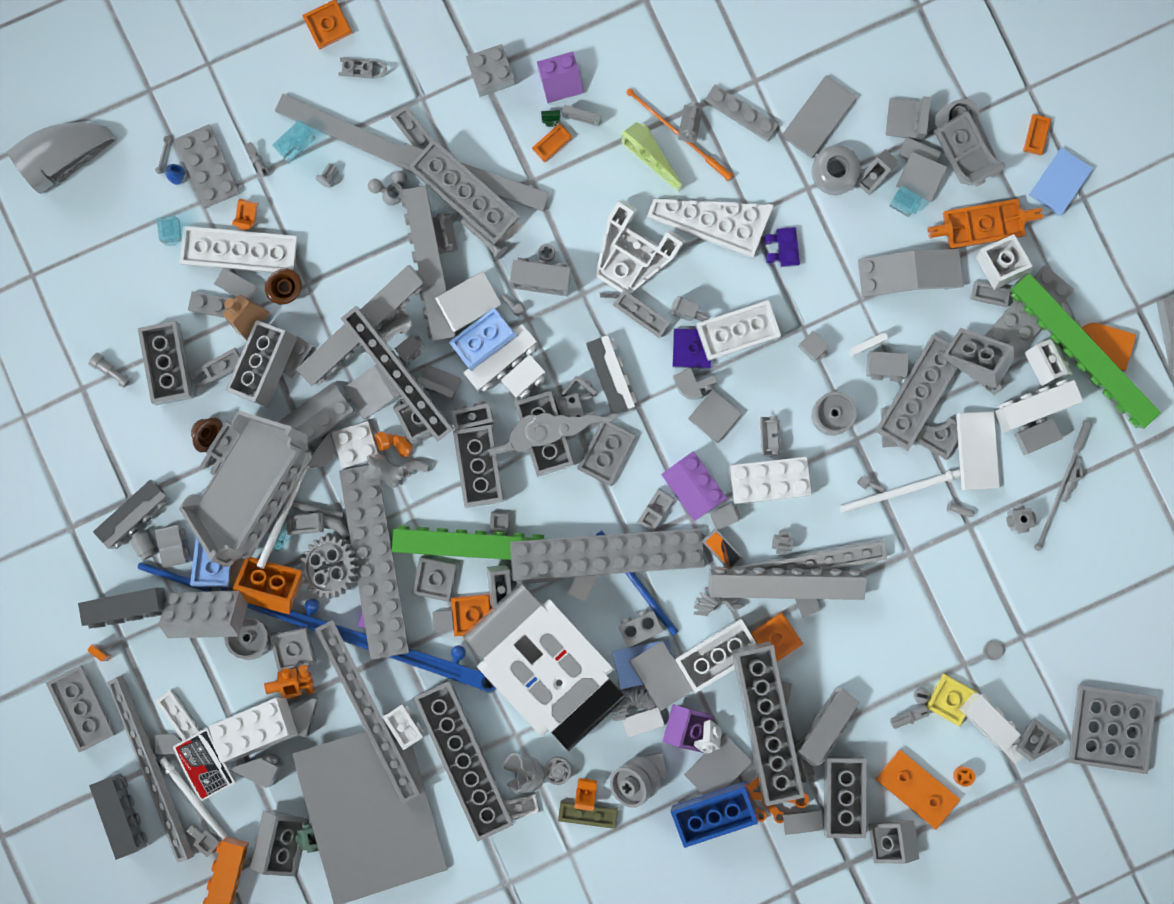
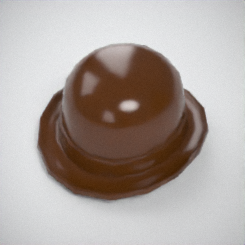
[265,268,302,305]
[191,418,223,453]

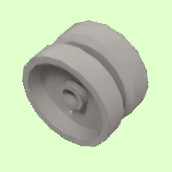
[811,391,857,436]
[225,616,270,660]
[610,757,661,808]

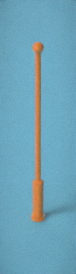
[626,88,734,182]

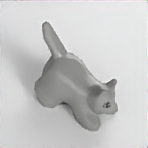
[363,454,404,488]

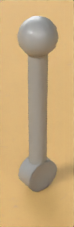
[155,136,171,174]

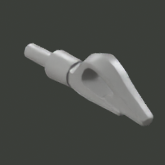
[1062,458,1083,502]

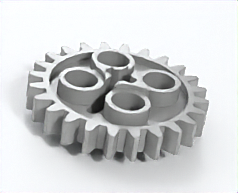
[300,536,359,598]

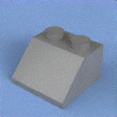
[232,754,284,788]
[868,820,919,864]

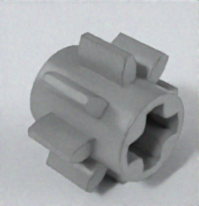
[772,531,794,555]

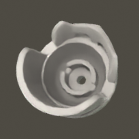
[503,753,545,793]

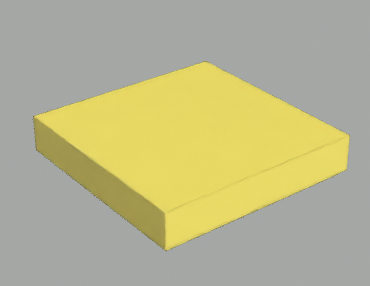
[926,673,978,727]

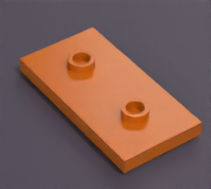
[875,749,961,830]

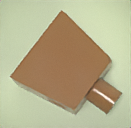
[223,294,270,340]

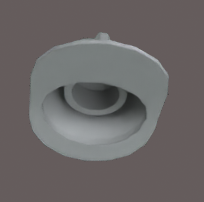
[935,99,979,128]

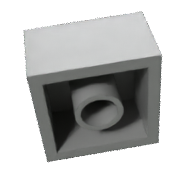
[466,44,515,97]

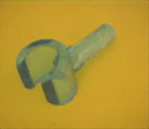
[272,525,287,551]

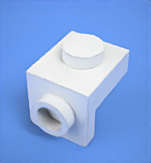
[694,720,722,753]

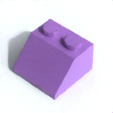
[537,52,584,103]
[662,704,714,753]

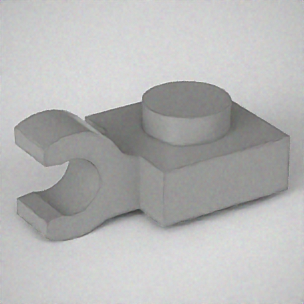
[187,824,220,857]

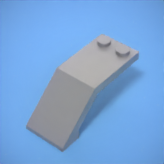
[858,249,964,298]

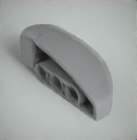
[7,122,117,194]

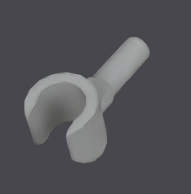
[501,294,525,316]
[857,476,885,492]

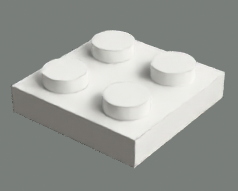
[331,421,378,469]

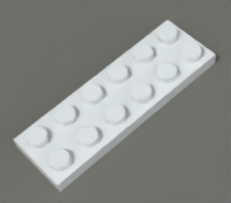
[179,226,298,273]

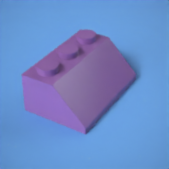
[661,451,727,521]

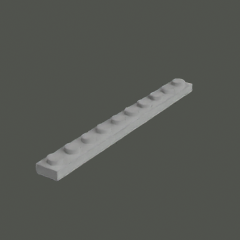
[315,620,420,804]
[107,675,194,863]

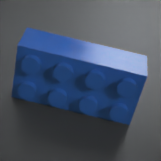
[670,781,759,848]

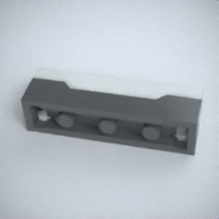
[586,335,637,415]

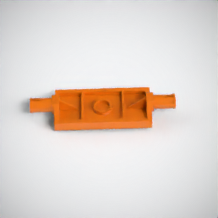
[927,198,1043,249]

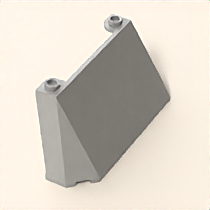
[179,411,312,567]

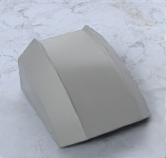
[393,390,433,445]

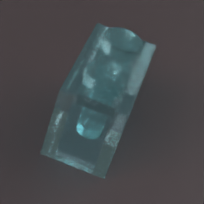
[272,120,316,164]

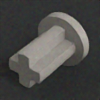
[316,163,338,187]

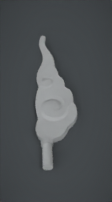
[488,413,618,457]

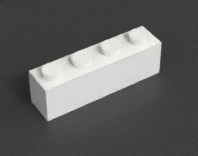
[463,324,537,392]

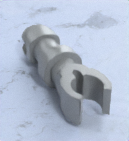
[245,142,269,177]

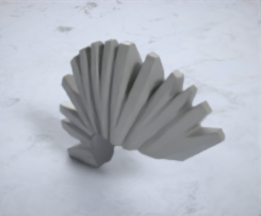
[694,587,745,616]
[611,686,656,721]

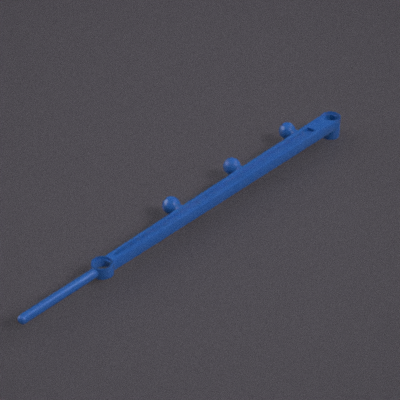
[138,562,497,693]

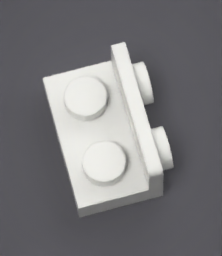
[382,705,424,750]

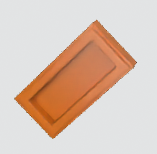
[1023,114,1052,156]
[532,123,572,163]

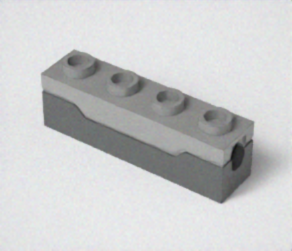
[93,480,170,549]

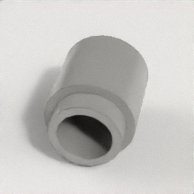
[129,531,156,561]

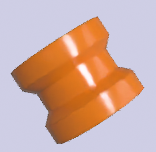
[953,766,975,787]

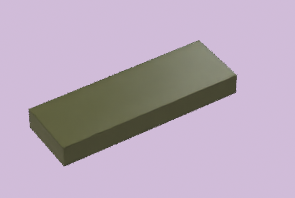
[558,801,618,829]

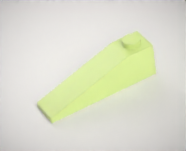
[621,122,682,192]

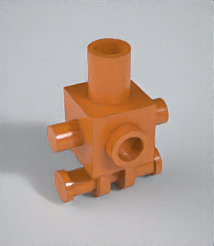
[264,665,315,699]

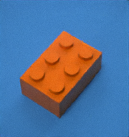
[233,557,302,615]

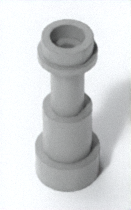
[88,352,131,388]

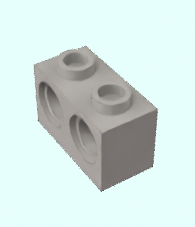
[618,609,663,648]

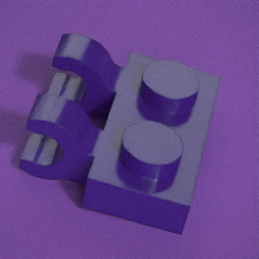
[764,227,800,268]

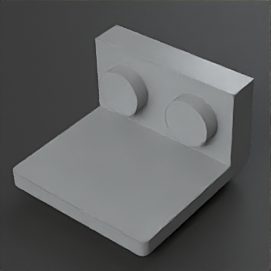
[885,96,931,140]

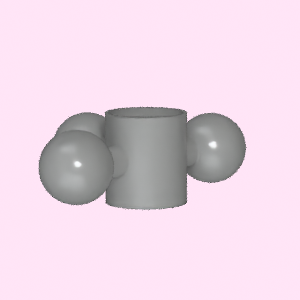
[368,171,407,208]

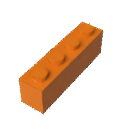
[203,836,249,904]

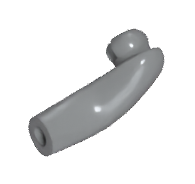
[323,515,350,539]

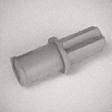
[890,705,929,729]

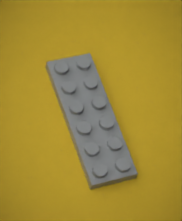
[408,139,520,245]
[984,265,1074,360]
[875,334,957,451]

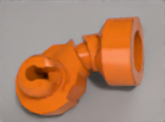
[375,431,413,457]

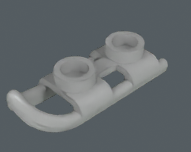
[338,57,387,79]

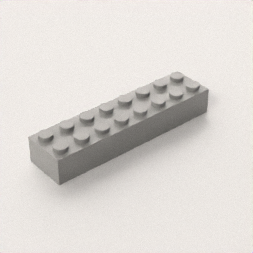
[731,641,804,806]
[413,681,514,842]

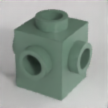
[296,824,319,853]

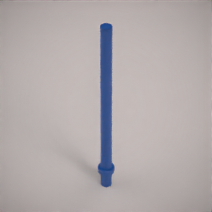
[596,530,679,636]

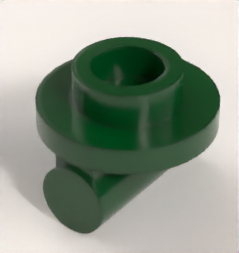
[541,110,560,127]

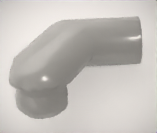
[403,459,429,478]

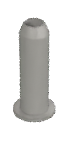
[946,501,975,517]

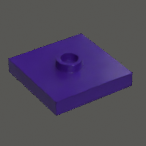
[672,329,711,369]

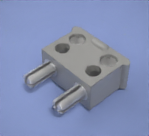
[669,296,709,322]
[554,393,597,417]

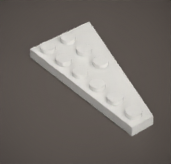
[647,199,773,258]

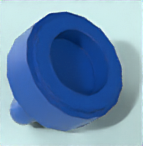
[165,164,185,185]

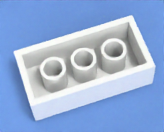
[994,379,1083,433]
[728,457,811,505]
[674,619,756,693]
[209,698,298,763]

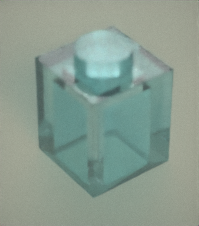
[889,186,921,217]
[156,216,182,246]

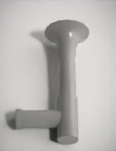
[461,218,507,262]

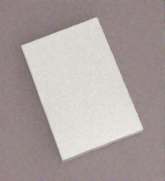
[435,271,501,332]

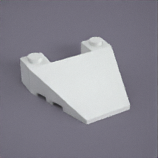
[595,200,686,294]

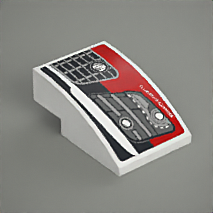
[173,727,236,801]

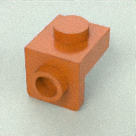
[232,198,258,230]
[574,778,597,811]

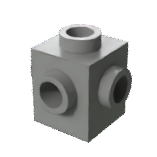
[1006,505,1036,534]

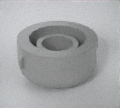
[811,145,861,195]

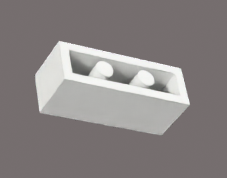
[959,692,1021,752]

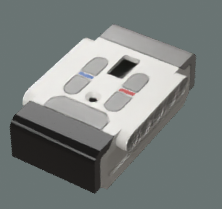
[464,582,627,751]

